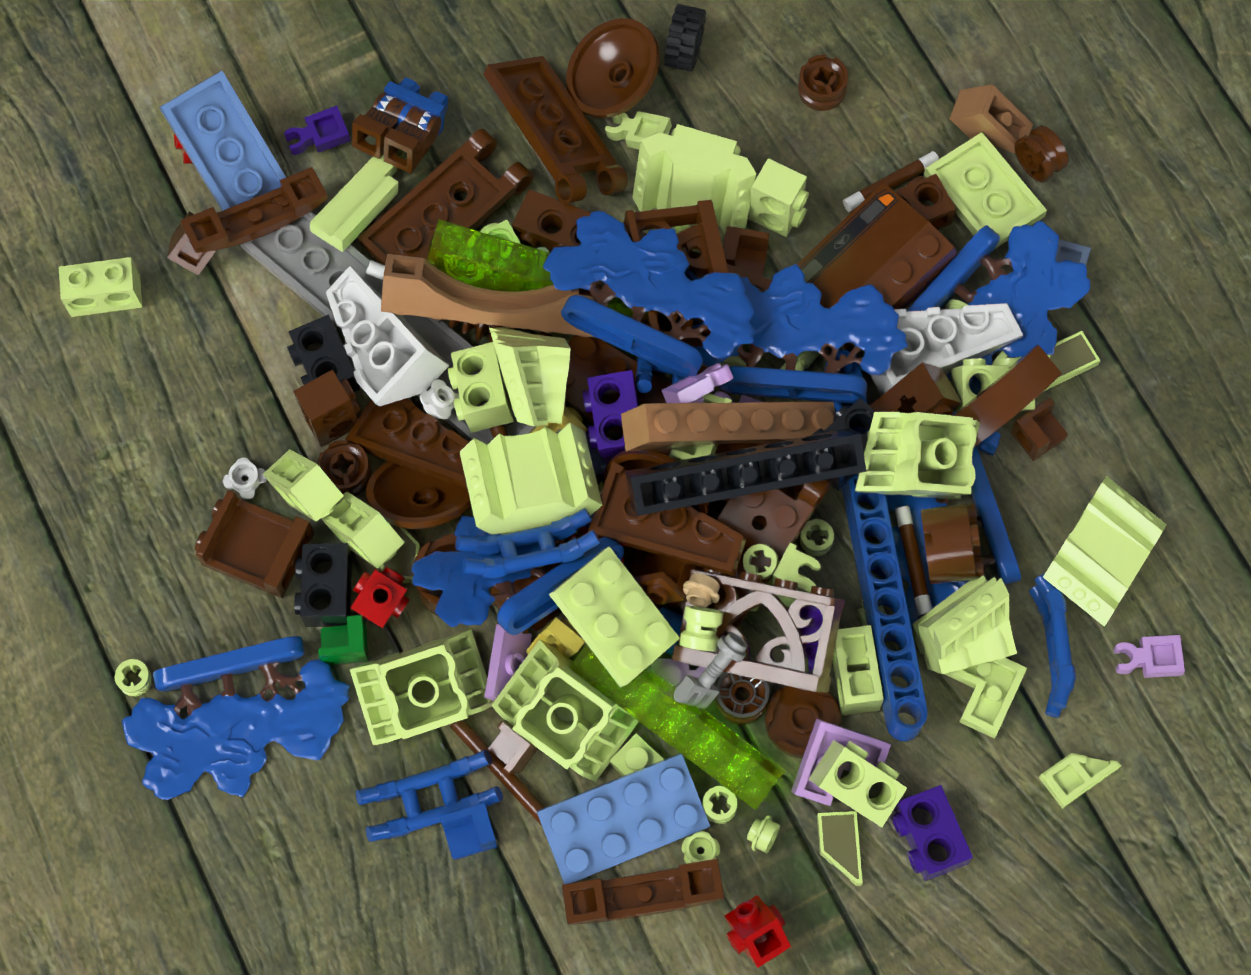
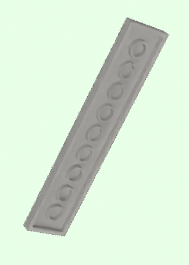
[240,211,536,445]

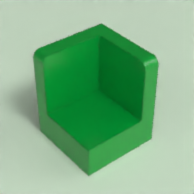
[318,615,369,665]

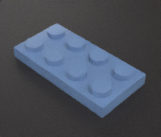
[159,71,286,211]
[536,753,710,884]

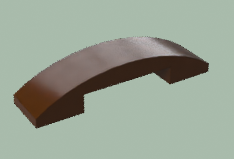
[180,167,328,253]
[952,344,1062,447]
[562,859,724,925]

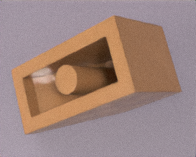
[950,84,1033,153]

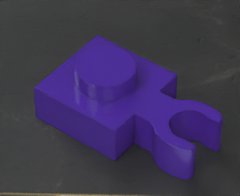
[284,106,351,155]

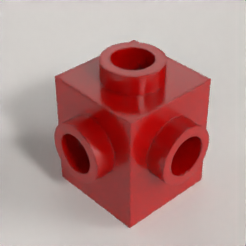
[350,566,410,628]
[724,895,791,968]

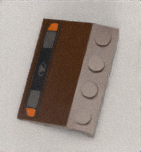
[797,182,957,354]

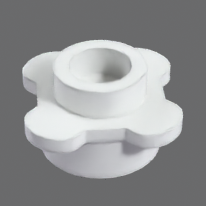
[420,380,459,419]
[223,458,267,500]

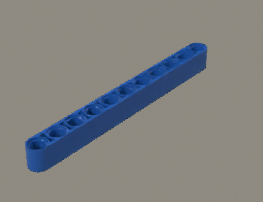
[824,350,927,742]

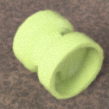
[679,606,724,651]

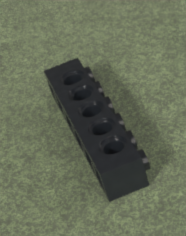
[625,428,867,516]

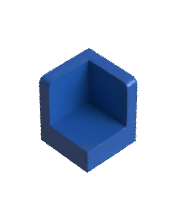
[440,803,498,860]

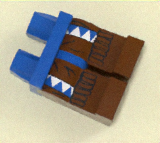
[352,77,448,174]

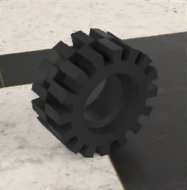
[664,4,706,72]

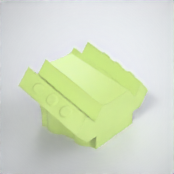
[632,124,756,234]
[489,327,571,426]
[855,412,980,499]
[460,423,603,535]
[1043,476,1167,626]
[913,575,1017,674]
[350,630,494,745]
[491,639,643,782]

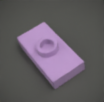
[484,624,532,701]

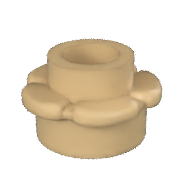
[683,573,720,608]

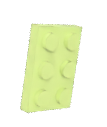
[924,132,1047,249]
[549,546,680,688]

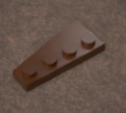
[345,398,469,490]
[588,462,746,576]

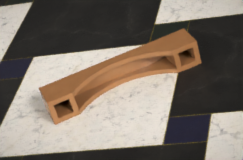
[381,254,608,337]
[621,402,835,451]

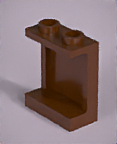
[195,490,315,599]
[629,506,696,605]

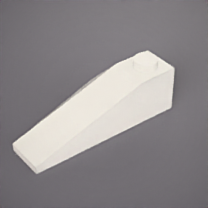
[326,266,449,406]
[870,303,1023,396]

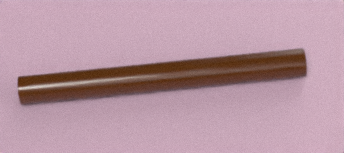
[450,719,545,826]

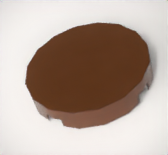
[764,686,842,758]

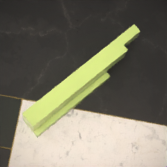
[310,149,406,252]

